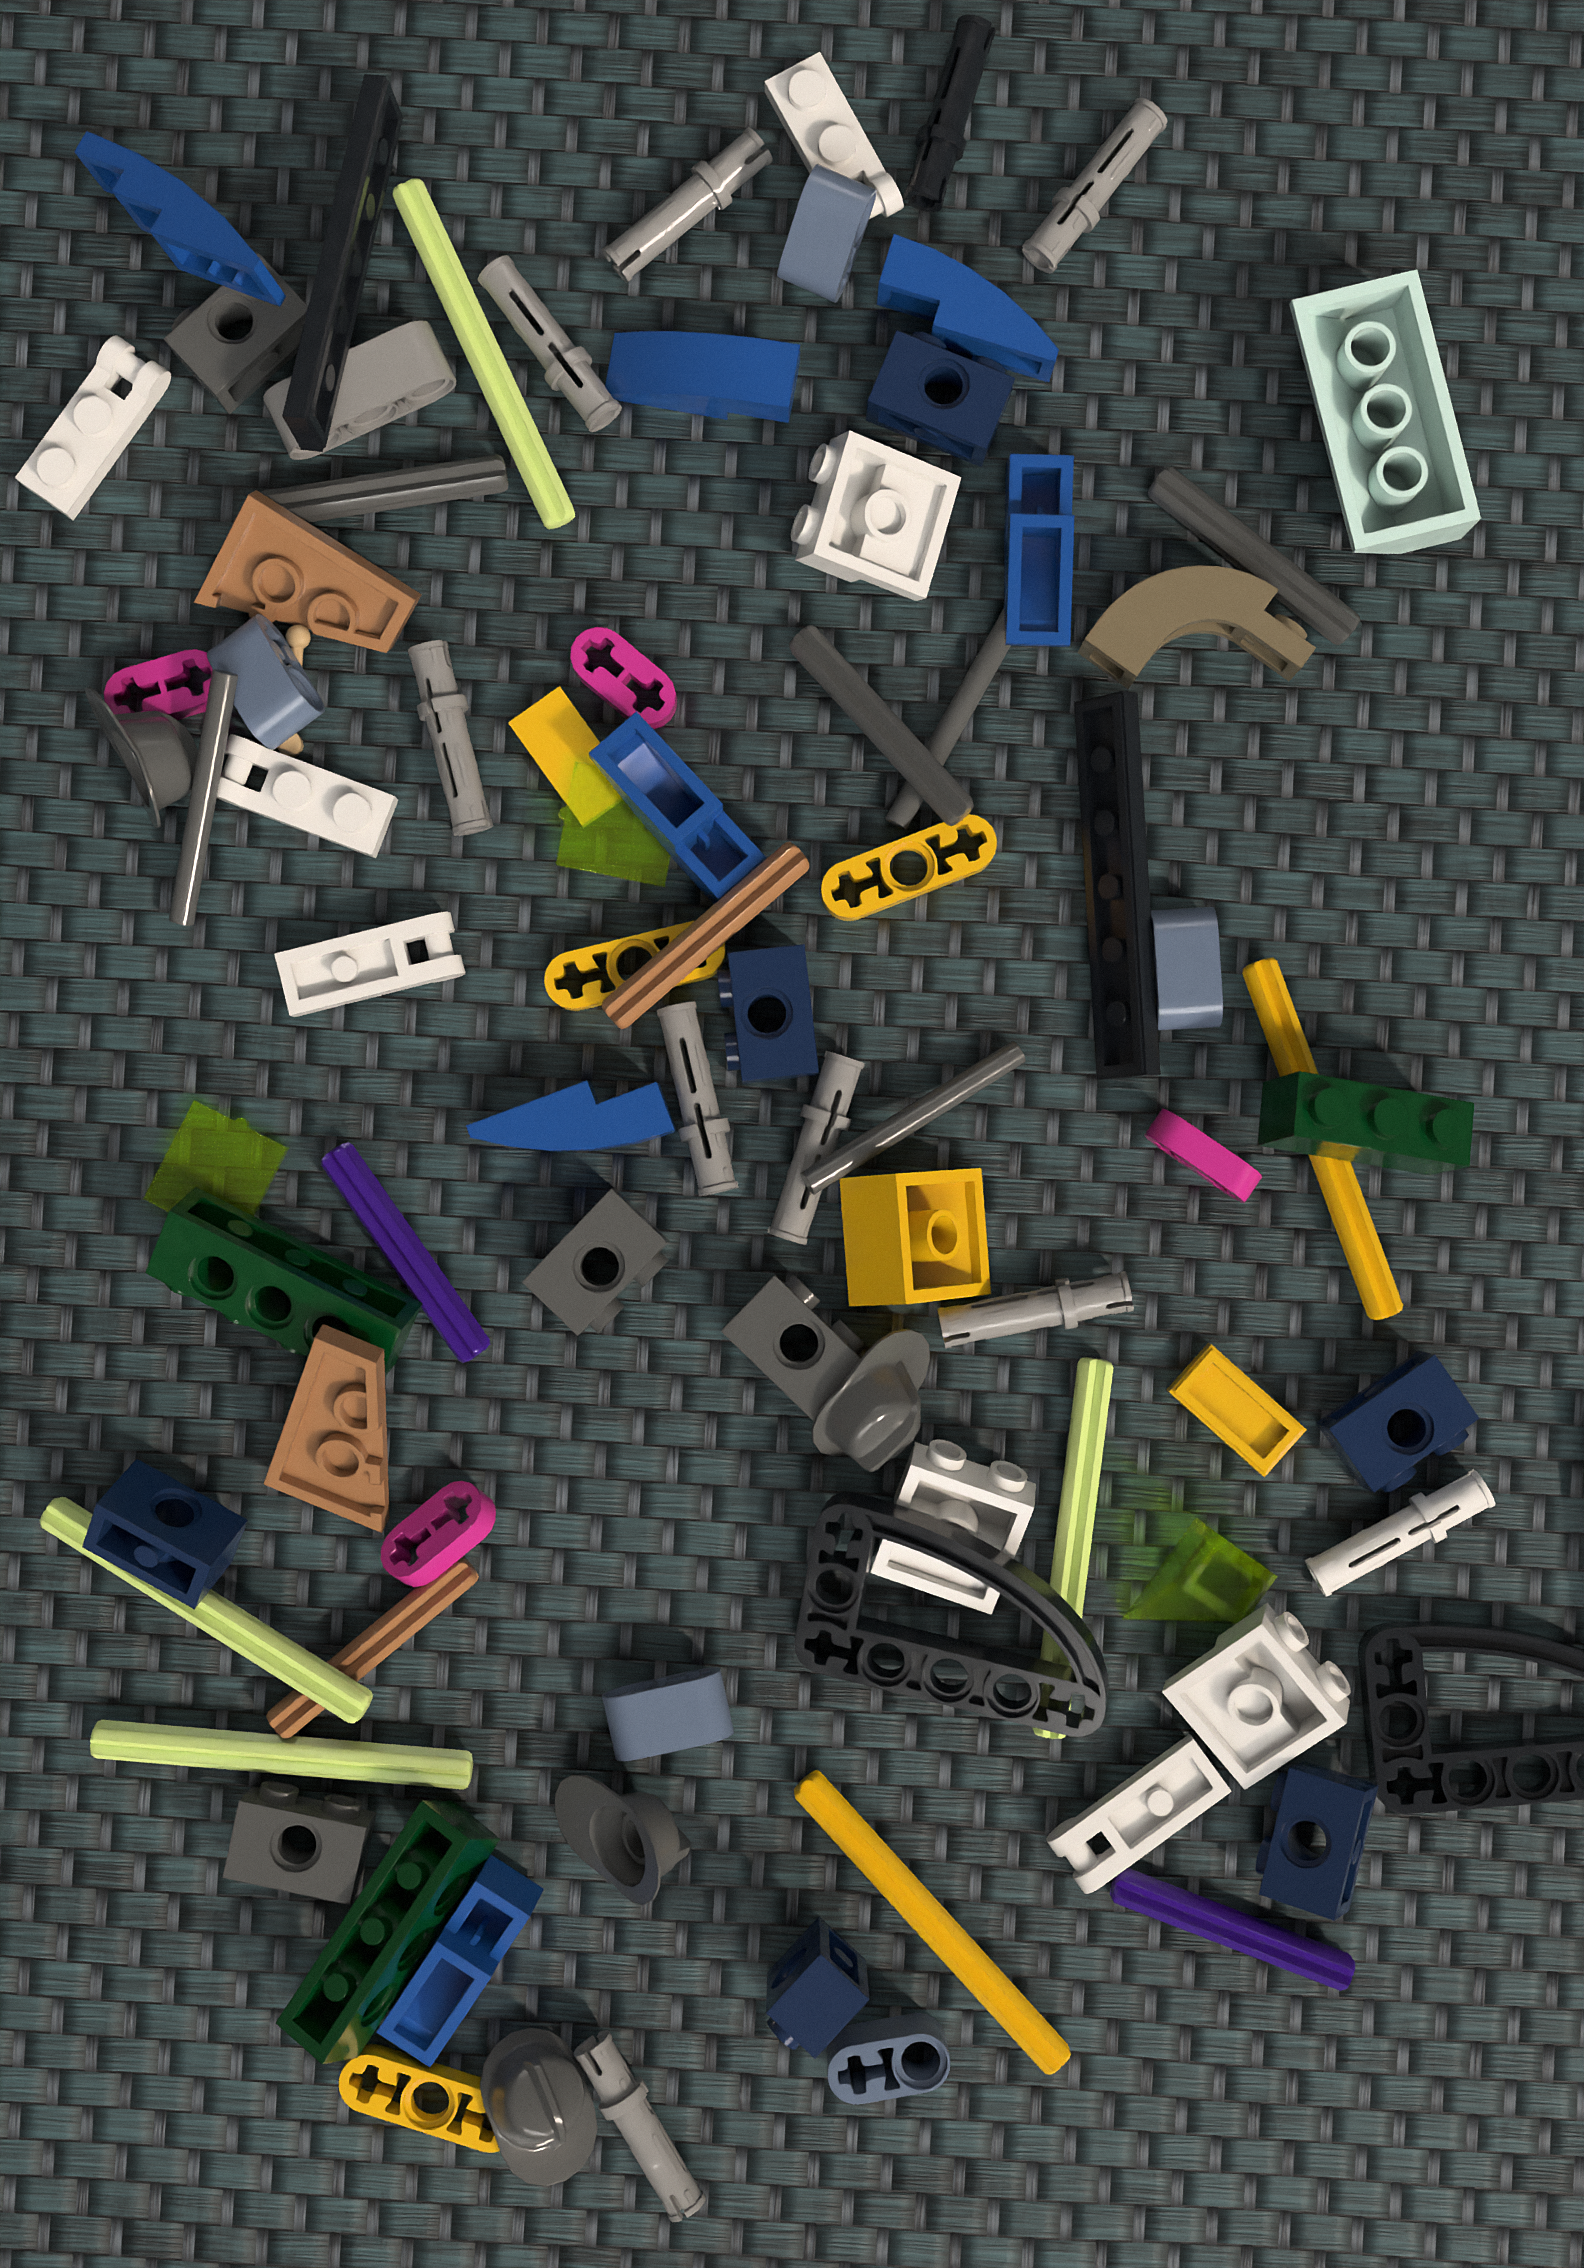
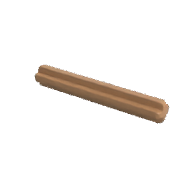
[601,842,809,1029]
[266,1556,479,1739]

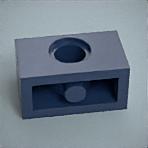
[866,330,1015,467]
[717,944,819,1084]
[1316,1351,1480,1493]
[82,1459,248,1609]
[1255,1761,1379,1921]
[766,1916,870,2059]

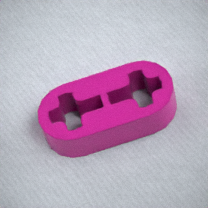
[570,627,677,729]
[104,649,213,720]
[1144,1109,1262,1203]
[380,1481,496,1587]

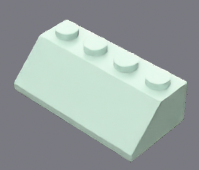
[1289,269,1481,554]

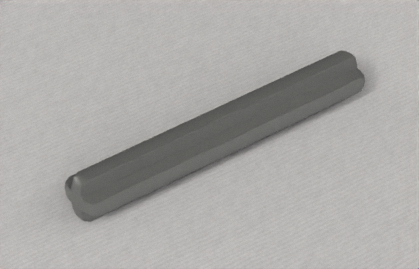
[260,454,509,523]
[1148,466,1360,645]
[789,625,974,826]

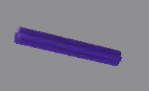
[321,1142,490,1363]
[1110,1868,1355,1991]

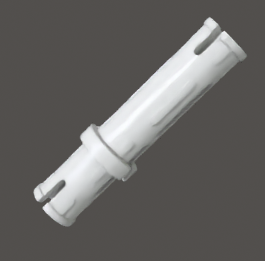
[1305,1469,1495,1597]

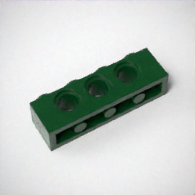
[145,1187,423,1377]
[276,1800,501,2064]

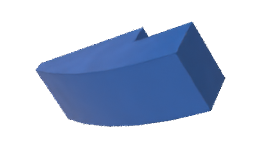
[877,234,1059,382]
[605,331,800,423]
[1004,454,1075,647]
[589,711,766,904]
[466,1080,677,1152]
[376,1854,544,2067]

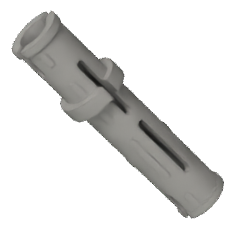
[1022,98,1168,274]
[602,127,773,283]
[478,255,622,432]
[408,640,493,836]
[656,1001,738,1196]
[767,1051,865,1245]
[937,1271,1134,1349]
[573,2030,706,2222]

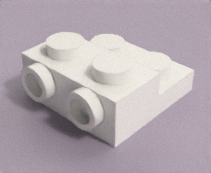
[791,430,961,601]
[870,1439,1036,1615]
[1162,1603,1351,1790]

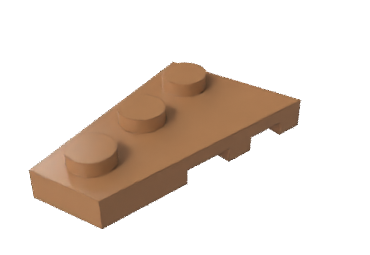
[194,490,422,653]
[264,1324,390,1533]

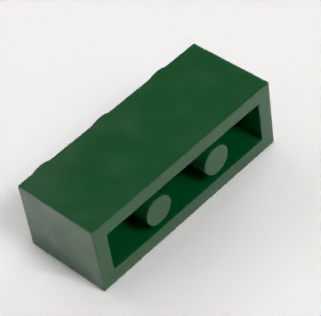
[1257,1071,1474,1175]

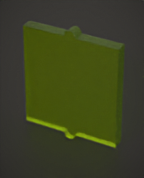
[555,761,671,887]
[143,1100,289,1216]

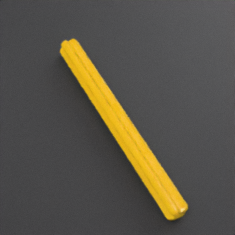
[1242,957,1403,1320]
[794,1770,1071,2075]

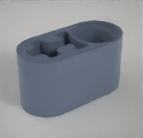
[777,164,877,303]
[207,614,325,750]
[1151,907,1223,1031]
[602,1667,734,1761]
[827,2013,950,2105]

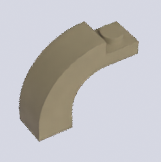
[1078,565,1316,689]

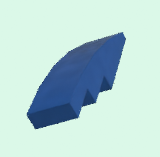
[74,131,286,307]

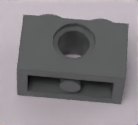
[164,253,308,415]
[522,1189,670,1336]
[721,1274,867,1421]
[222,1781,377,1905]

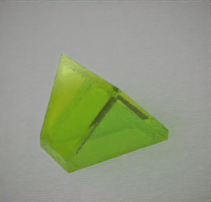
[1123,1517,1278,1624]

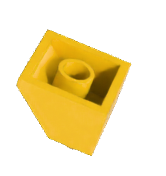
[839,1168,991,1306]

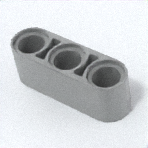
[263,320,456,460]

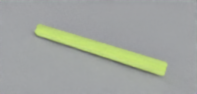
[392,178,575,529]
[1032,1357,1114,1739]
[40,1497,373,1723]
[90,1720,473,1789]

